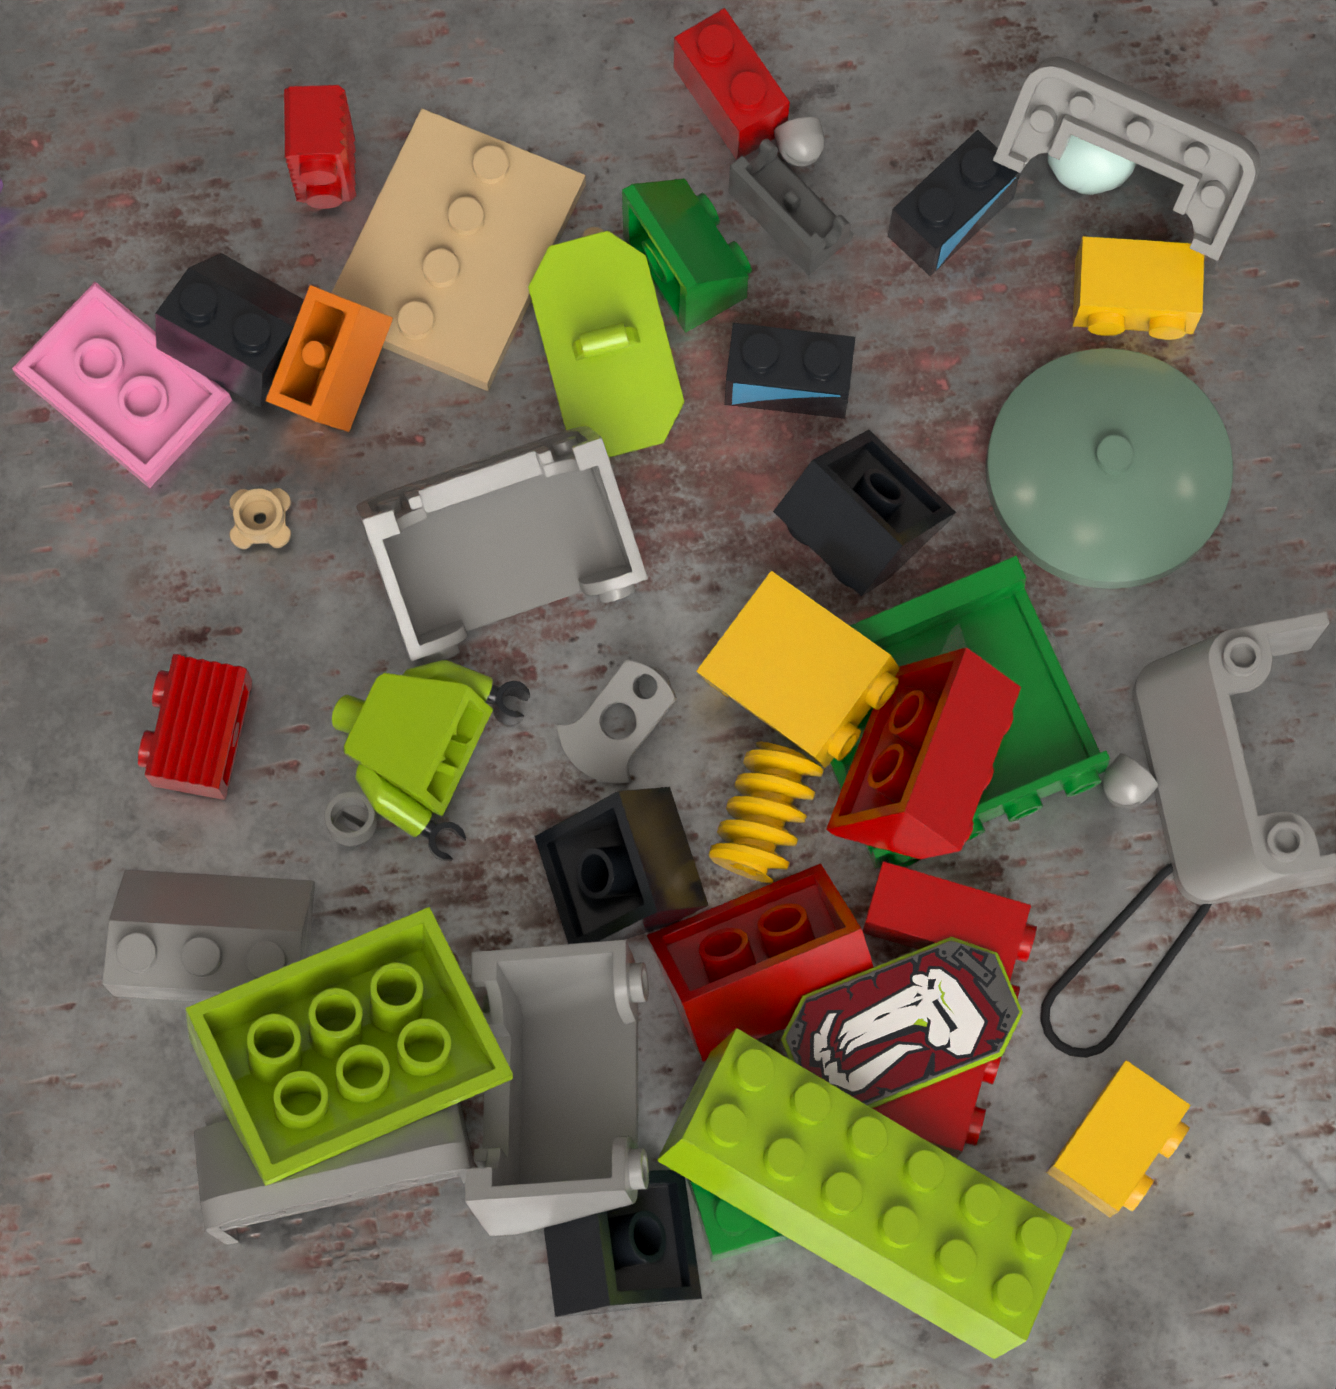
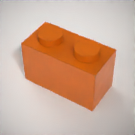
[265,285,393,432]

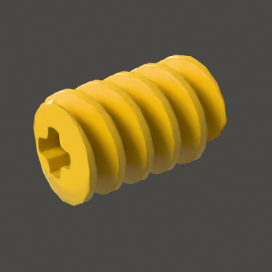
[708,741,824,883]

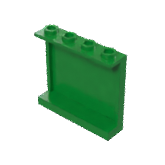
[829,556,1110,869]

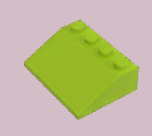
[185,907,513,1186]

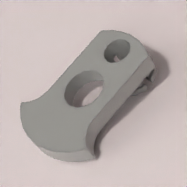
[557,660,677,783]

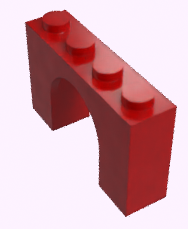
[862,861,1037,1158]

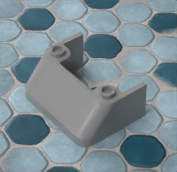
[1133,611,1336,905]
[194,1102,475,1245]

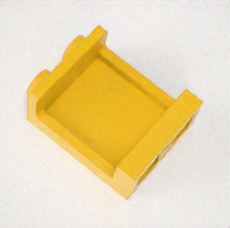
[696,571,900,768]

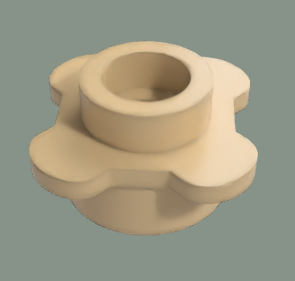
[229,488,291,549]

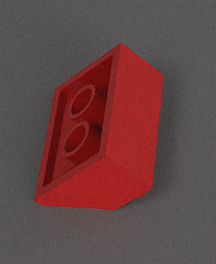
[826,647,1021,859]
[647,863,874,1062]

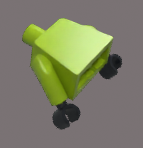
[332,660,530,861]

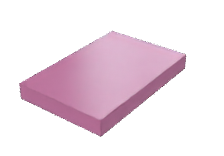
[12,282,232,488]

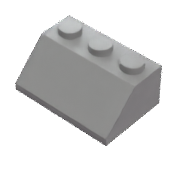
[102,870,315,1002]

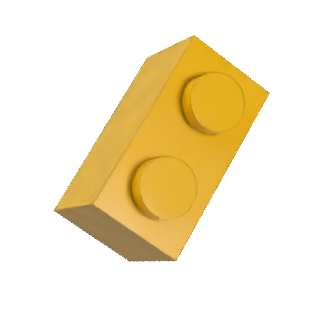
[1072,236,1204,340]
[1046,1060,1191,1218]

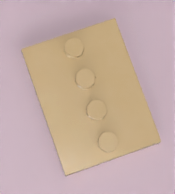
[331,108,586,391]

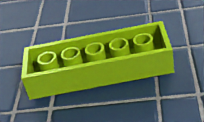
[657,1028,1074,1359]

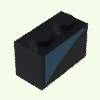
[887,130,1020,276]
[724,323,856,419]

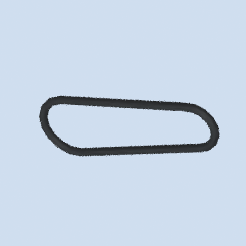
[1040,863,1212,1058]

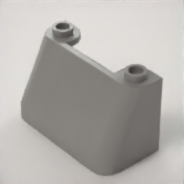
[993,56,1261,261]
[356,426,648,664]
[465,940,649,1237]

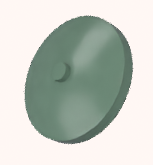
[985,348,1233,589]

